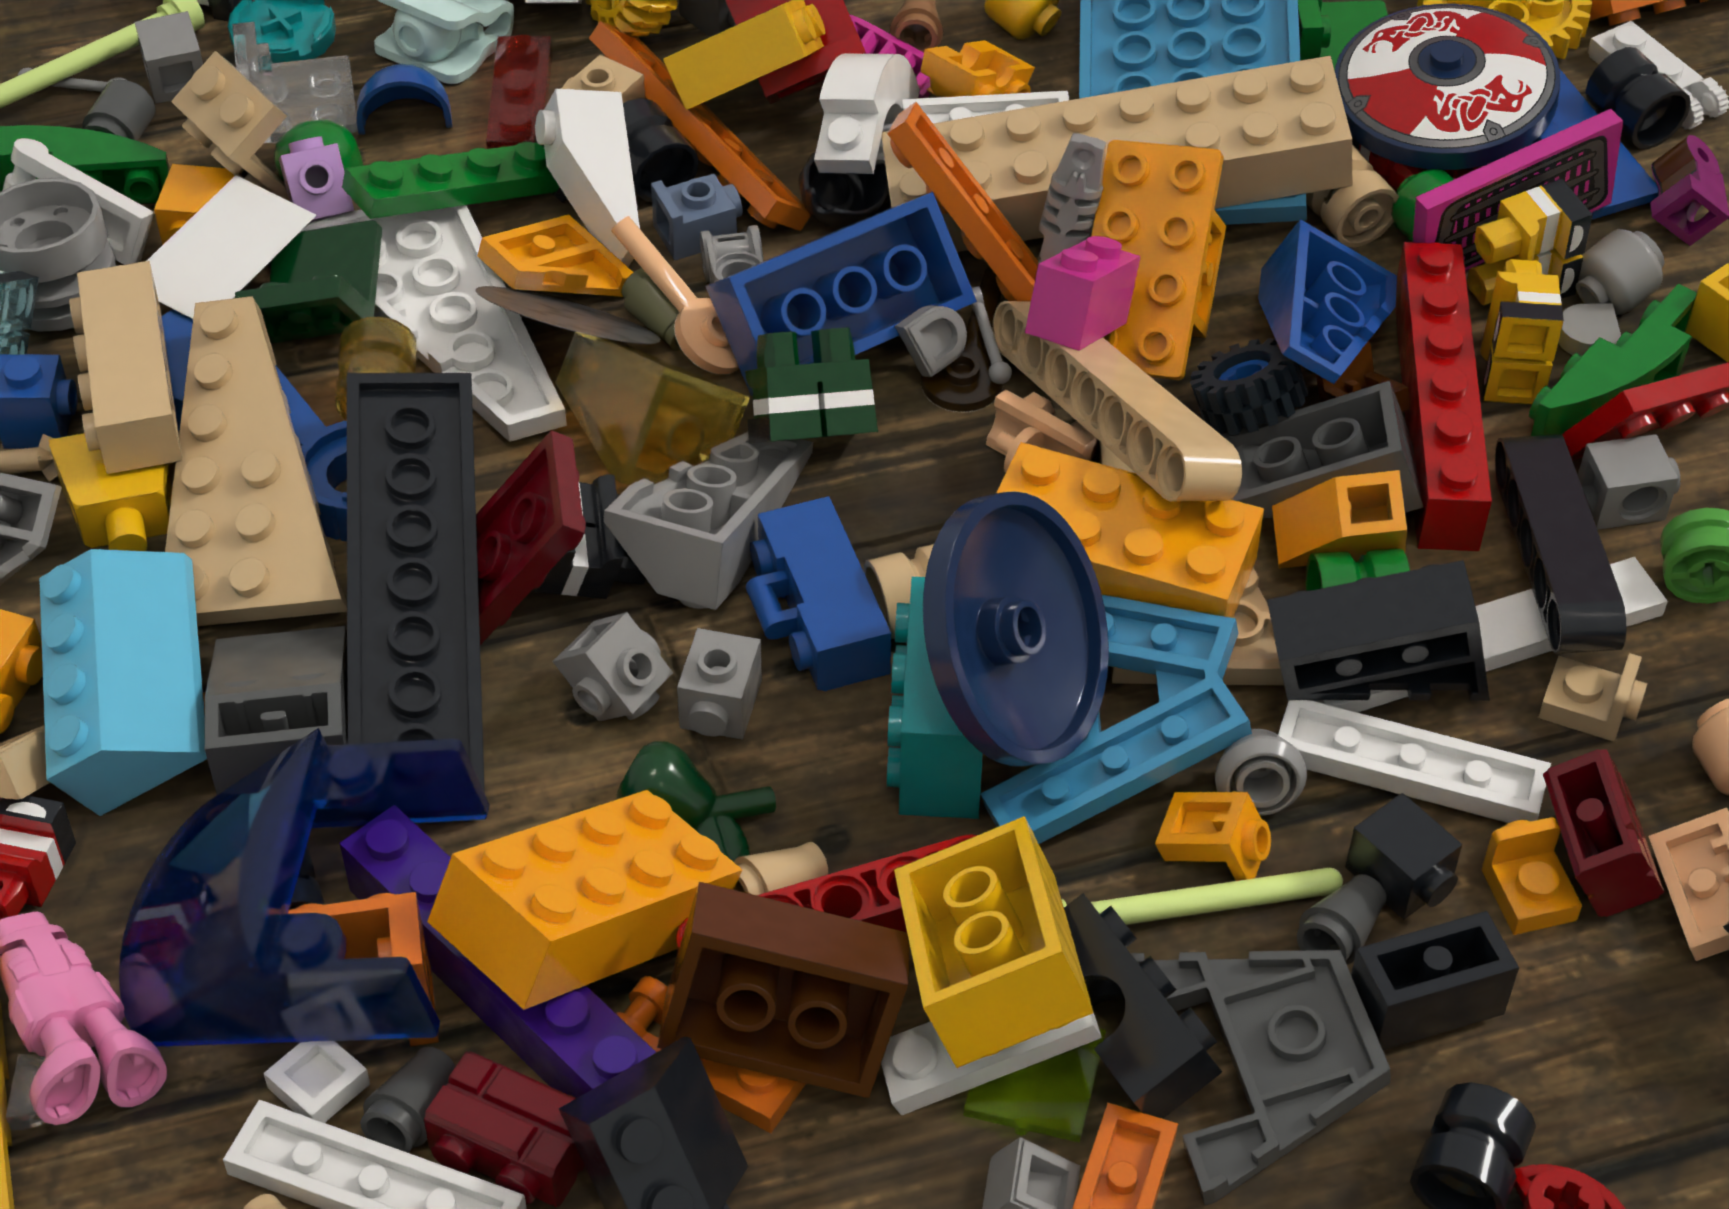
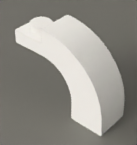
[814,53,920,174]

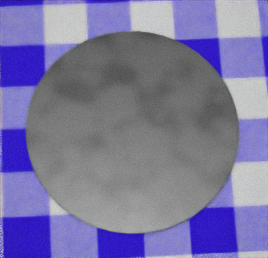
[475,286,660,344]

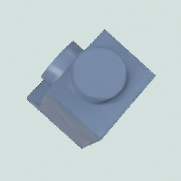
[651,173,743,261]

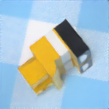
[1467,178,1593,305]
[1480,259,1564,404]

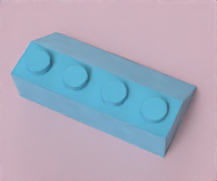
[39,549,207,816]

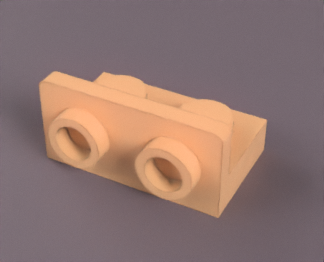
[1648,807,1729,961]

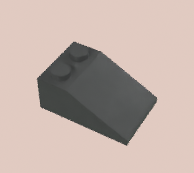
[1220,381,1424,519]

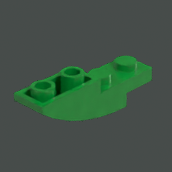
[0,125,170,204]
[1529,284,1697,436]

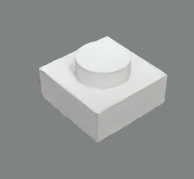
[264,1027,370,1123]

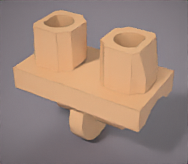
[986,389,1099,473]

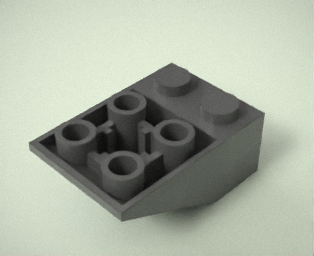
[205,626,348,798]

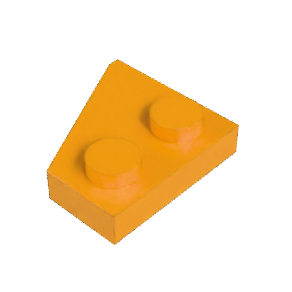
[477,214,634,297]

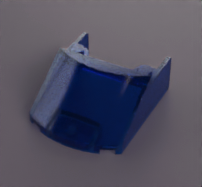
[119,728,490,1047]

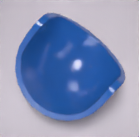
[357,64,453,135]

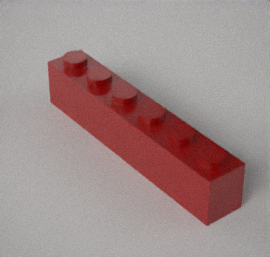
[1395,242,1492,551]

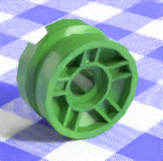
[1660,507,1729,604]

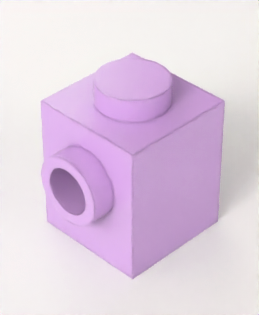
[279,136,354,223]

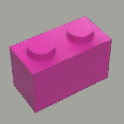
[1025,236,1141,351]

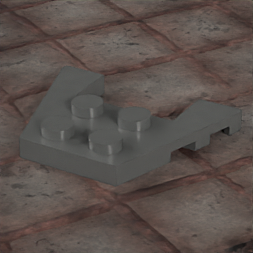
[1131,950,1391,1205]

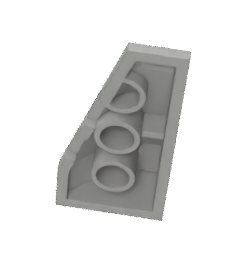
[604,432,813,610]

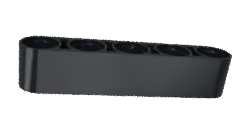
[1495,434,1627,654]

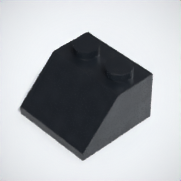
[559,1036,749,1209]

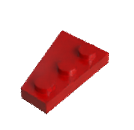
[1561,362,1729,461]

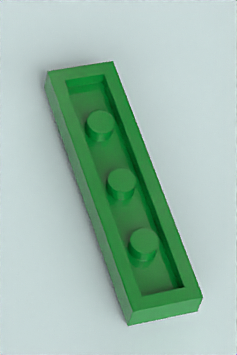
[342,142,560,219]

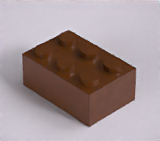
[657,882,910,1098]

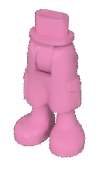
[0,912,167,1125]

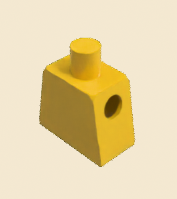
[49,433,176,551]

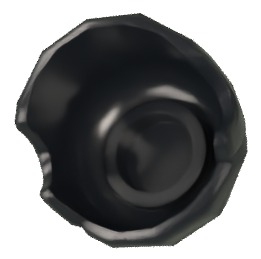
[798,152,889,228]

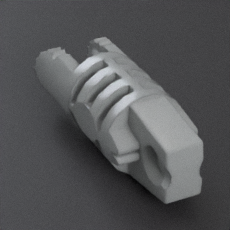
[1038,133,1106,263]

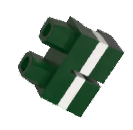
[745,327,878,444]

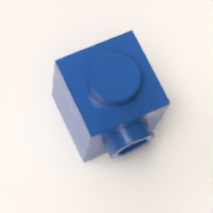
[0,354,77,449]

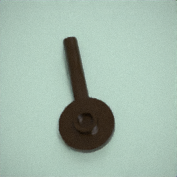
[921,267,1003,412]

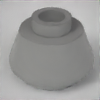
[1215,729,1307,816]

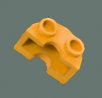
[921,40,1035,97]

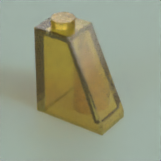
[555,332,750,485]

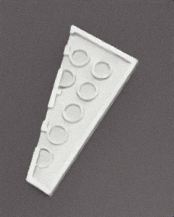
[302,205,567,442]

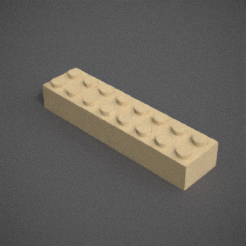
[881,56,1353,252]

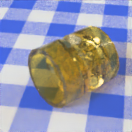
[335,317,418,421]

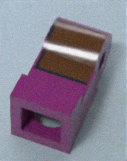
[1650,135,1729,246]

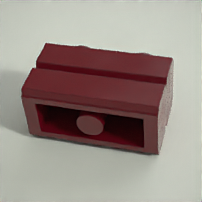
[1543,749,1664,917]
[424,1051,585,1207]

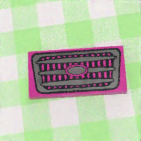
[1413,109,1623,271]

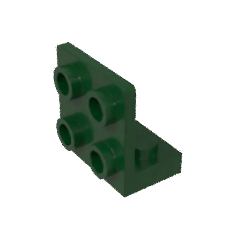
[235,220,382,344]

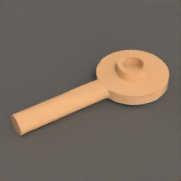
[611,216,739,374]

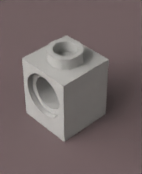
[134,11,203,104]
[1578,434,1680,530]

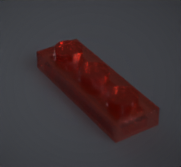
[486,35,552,149]

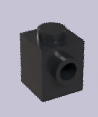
[1345,793,1463,920]

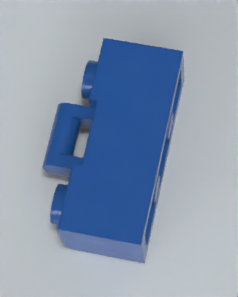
[746,496,891,691]

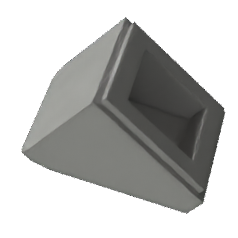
[982,1137,1080,1209]

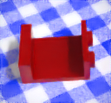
[725,0,867,104]

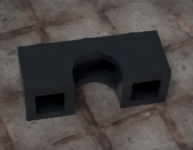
[1064,893,1222,1119]

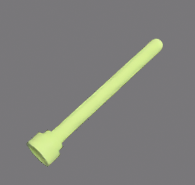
[0,0,205,109]
[1061,868,1343,925]

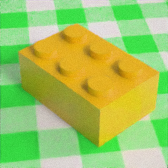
[894,816,1094,1068]

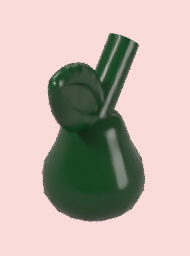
[616,741,776,862]

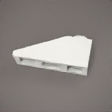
[535,89,640,267]

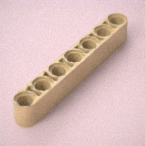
[992,301,1242,502]

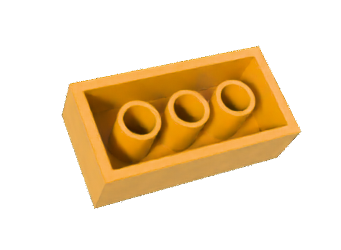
[996,442,1264,618]
[427,790,742,1010]

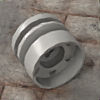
[0,178,116,332]

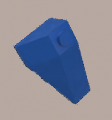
[1258,219,1397,384]

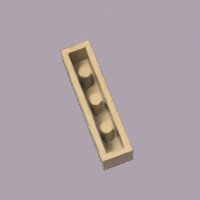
[69,261,183,474]

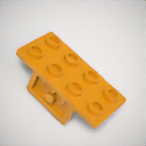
[1091,140,1226,380]

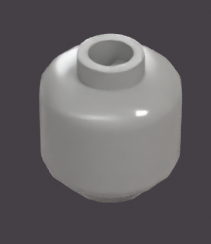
[1576,229,1665,315]

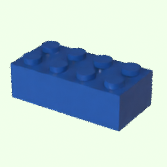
[705,192,977,396]

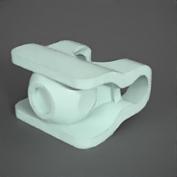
[374,0,514,84]

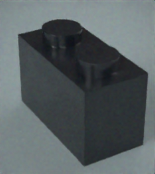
[1351,911,1519,1050]

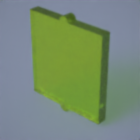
[963,1028,1106,1143]

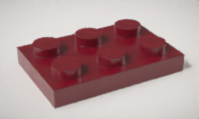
[476,430,586,645]

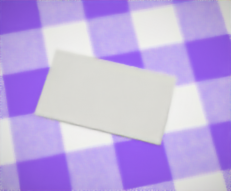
[147,175,317,319]

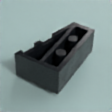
[1267,560,1490,701]

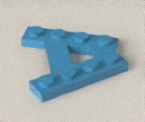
[980,595,1252,844]

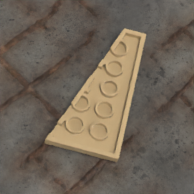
[165,296,347,626]

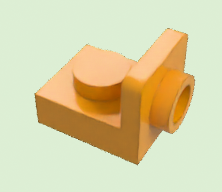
[1155,792,1271,881]
[1481,817,1582,935]

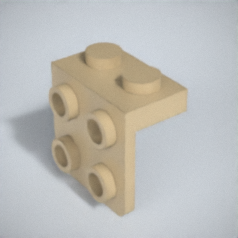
[171,51,289,201]

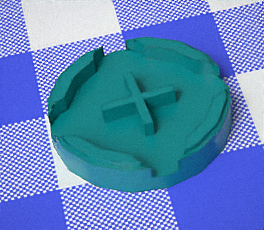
[227,0,336,68]

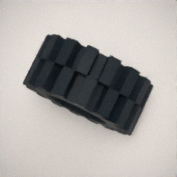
[1190,338,1308,435]

